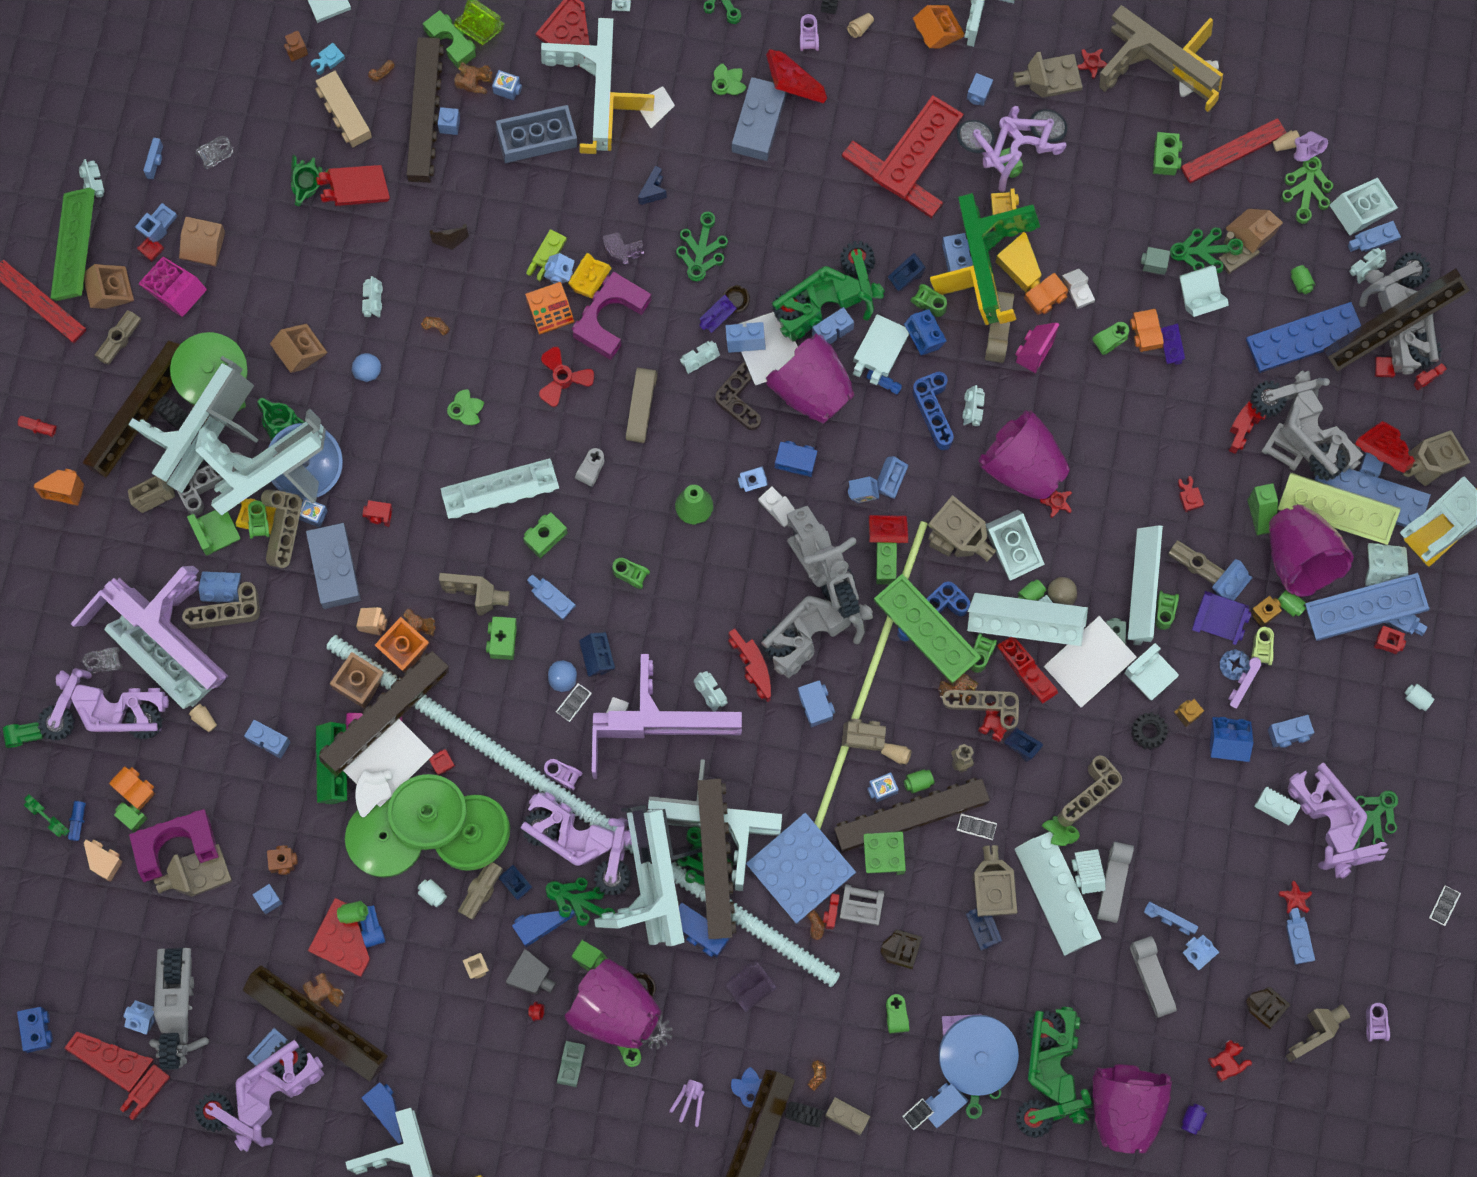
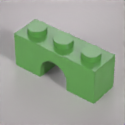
[423,10,476,69]

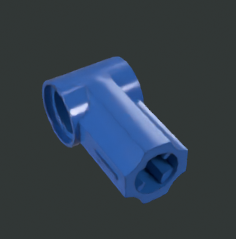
[360,906,385,948]

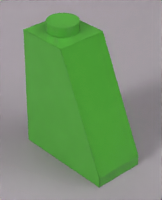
[1247,483,1278,536]

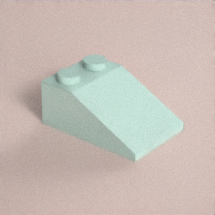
[1330,178,1398,235]
[986,510,1045,580]

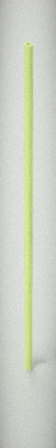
[814,521,928,829]

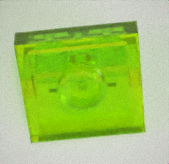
[454,0,505,45]

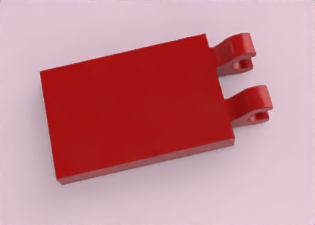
[316,165,390,206]

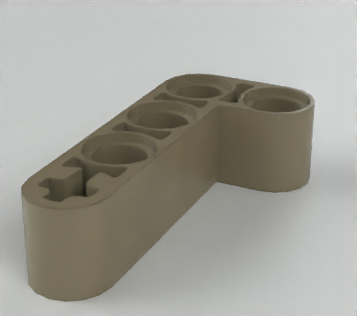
[985,291,1014,363]
[626,367,658,443]
[261,489,302,568]
[182,582,260,629]
[942,690,1019,731]
[1058,756,1122,827]

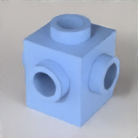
[544,253,574,284]
[1183,935,1219,970]
[124,1000,155,1035]

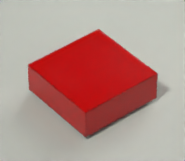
[137,238,164,262]
[1375,357,1395,378]
[429,749,455,776]

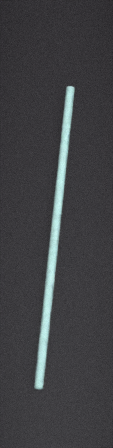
[327,635,840,987]

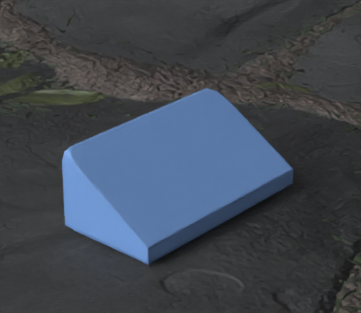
[877,456,908,499]

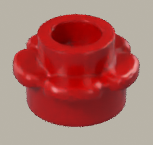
[528,1002,544,1021]

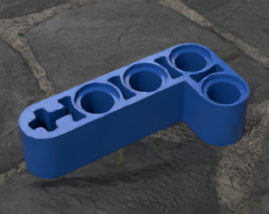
[912,372,954,450]
[897,582,970,641]

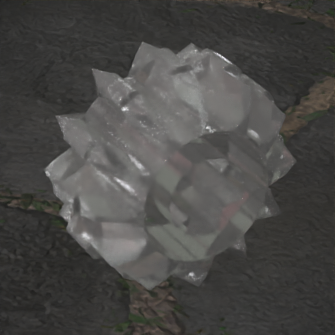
[642,1016,673,1049]

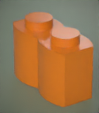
[1024,273,1068,315]
[1130,309,1164,352]
[109,766,155,811]

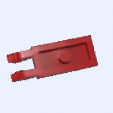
[120,1064,170,1120]

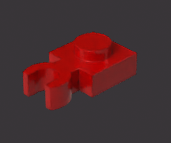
[1414,363,1446,391]
[1178,476,1204,512]
[823,894,839,930]

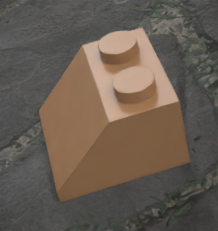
[1226,209,1283,253]
[179,217,225,266]
[84,264,134,309]
[270,324,328,373]
[330,652,384,709]

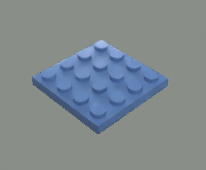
[746,813,857,924]

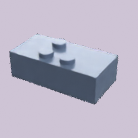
[732,77,787,161]
[496,105,577,163]
[306,523,361,609]

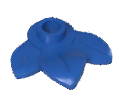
[731,1067,762,1108]

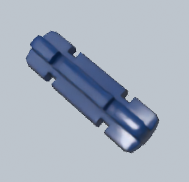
[867,370,902,394]

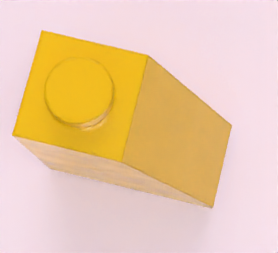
[996,232,1041,293]

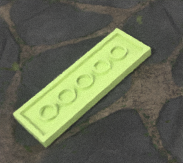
[1278,473,1401,545]

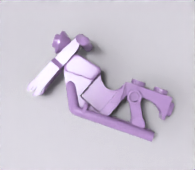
[1288,762,1388,879]

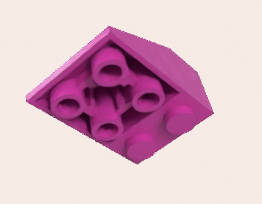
[139,257,207,317]

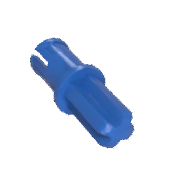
[68,801,86,841]

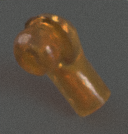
[368,60,395,82]
[421,316,450,335]
[807,910,825,940]
[807,1060,826,1091]

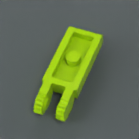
[526,229,567,281]

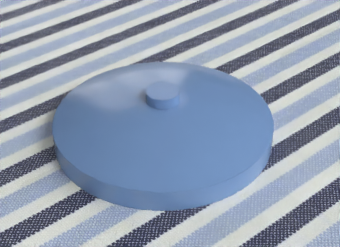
[268,423,343,500]
[939,1015,1019,1096]

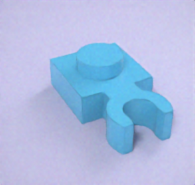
[310,43,345,75]

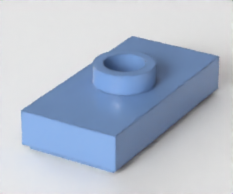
[143,138,163,179]

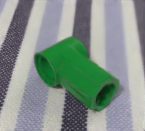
[2,722,44,748]

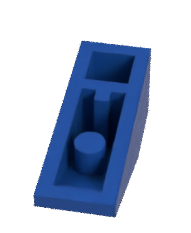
[512,909,576,948]
[361,1083,404,1145]

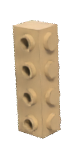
[315,71,372,148]

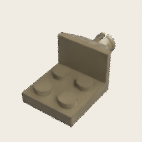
[1013,52,1083,98]
[1404,430,1470,486]
[928,495,997,562]
[439,573,510,616]
[154,844,232,897]
[972,845,1017,917]
[1286,1004,1350,1062]

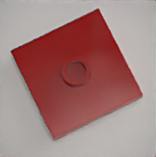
[869,515,908,543]

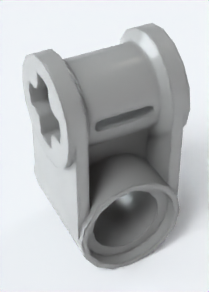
[575,448,605,487]

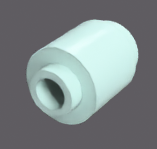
[1405,684,1435,711]
[418,879,447,908]

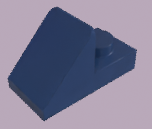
[638,166,667,205]
[888,253,926,291]
[1004,728,1043,762]
[499,865,533,901]

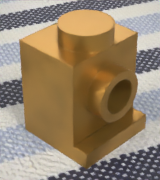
[1251,596,1282,627]
[1174,699,1204,727]

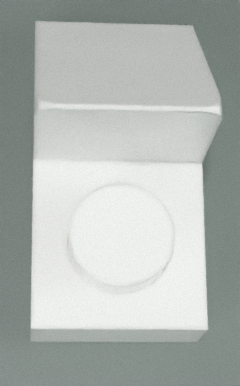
[1062,269,1095,309]
[758,487,795,527]

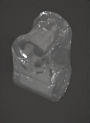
[196,136,234,169]
[83,647,122,673]

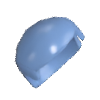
[351,353,381,382]
[548,660,577,692]

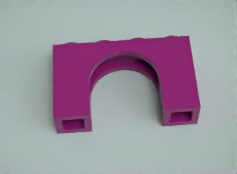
[572,272,652,360]
[129,809,219,882]

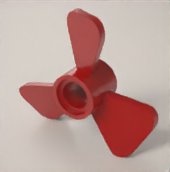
[539,347,594,407]

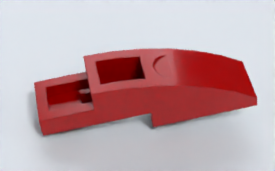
[1229,393,1271,454]
[728,628,771,702]
[997,637,1058,704]

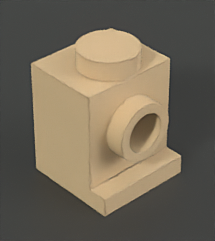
[463,953,489,979]

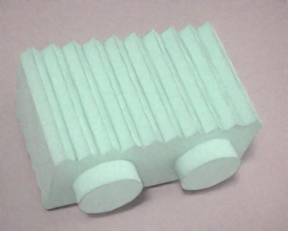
[1254,787,1301,825]
[1072,849,1105,894]

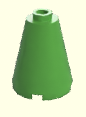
[675,485,713,525]

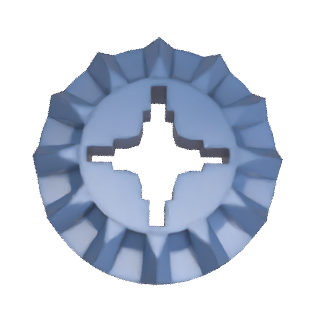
[1220,649,1250,680]

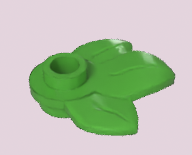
[712,64,746,95]
[447,389,484,425]
[1042,816,1080,846]

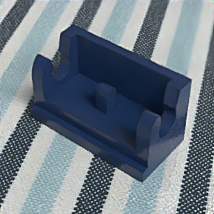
[579,632,615,677]
[966,908,1002,951]

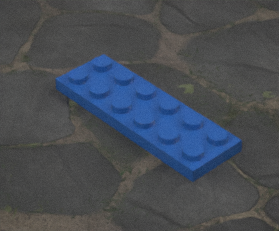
[1246,302,1361,373]

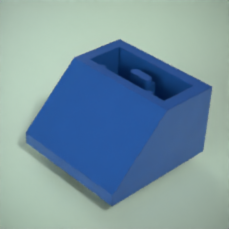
[1210,717,1253,762]

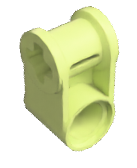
[1251,627,1274,665]

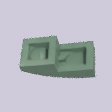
[557,1041,585,1087]

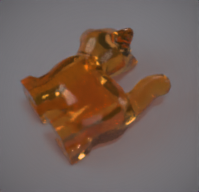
[454,62,492,94]
[403,608,436,636]
[938,674,979,704]
[303,973,344,1011]

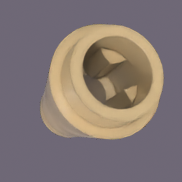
[847,13,874,38]
[1272,130,1300,152]
[189,704,217,733]
[881,743,912,765]

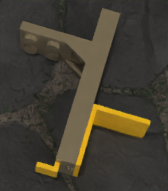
[1099,5,1223,112]

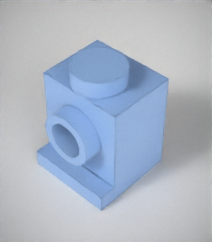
[738,466,768,492]

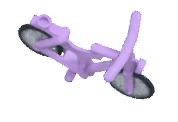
[956,106,1067,192]

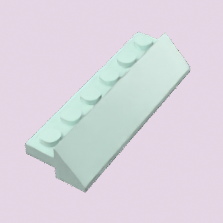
[440,458,559,519]
[1128,526,1163,646]
[967,593,1088,646]
[104,616,212,709]
[1014,832,1101,956]

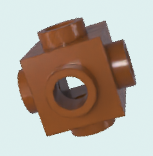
[267,845,298,875]

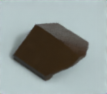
[429,224,469,250]
[880,930,922,969]
[1246,987,1291,1029]

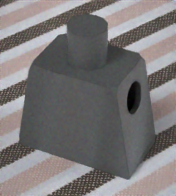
[506,949,556,995]

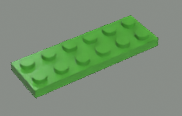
[50,187,95,301]
[873,574,981,684]

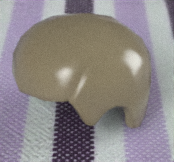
[1048,577,1077,605]

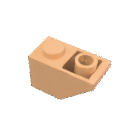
[356,607,387,636]
[84,839,123,882]

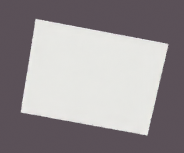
[739,312,798,385]
[1044,616,1137,708]
[343,719,434,807]

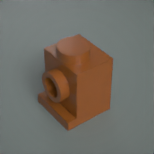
[284,31,308,62]

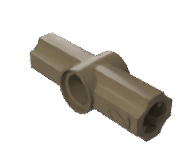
[95,310,142,365]
[1168,540,1225,584]
[951,744,974,773]
[458,862,503,920]

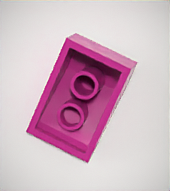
[1015,323,1059,373]

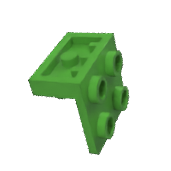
[187,510,241,556]
[864,832,906,875]

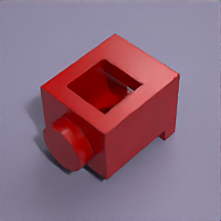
[363,500,393,527]
[1374,626,1406,654]

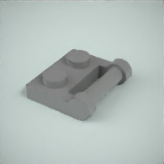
[1262,422,1303,471]
[840,884,884,926]

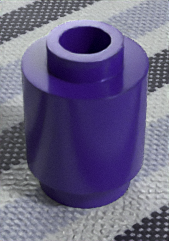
[1181,1103,1207,1135]

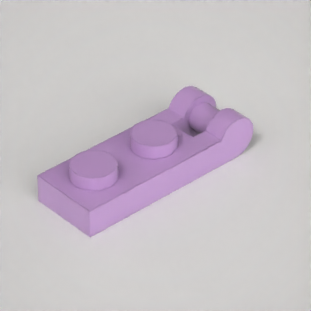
[1228,657,1261,709]

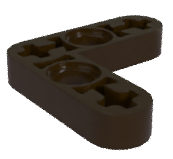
[715,362,761,430]

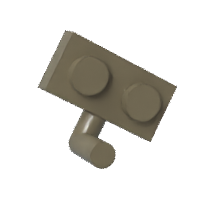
[1218,231,1260,274]

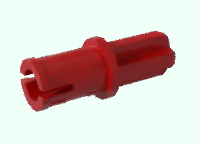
[18,416,57,437]

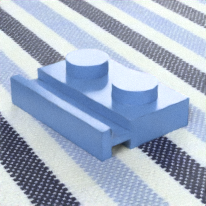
[1212,559,1252,600]

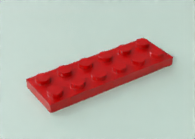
[873,95,964,200]

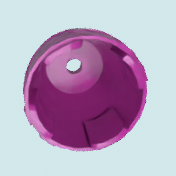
[765,334,854,424]
[978,410,1070,499]
[1269,504,1354,597]
[565,958,661,1049]
[1093,1064,1172,1154]

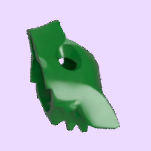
[291,155,331,207]
[257,398,305,441]

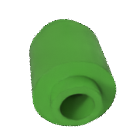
[1291,265,1316,294]
[1018,579,1046,601]
[1278,590,1306,617]
[904,769,934,794]
[337,901,368,924]

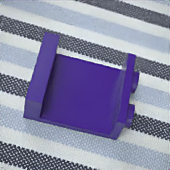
[1192,591,1252,645]

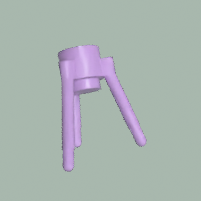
[670,1080,705,1127]

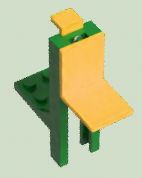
[930,193,1040,325]

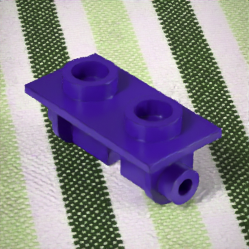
[700,295,737,333]
[1161,324,1185,365]

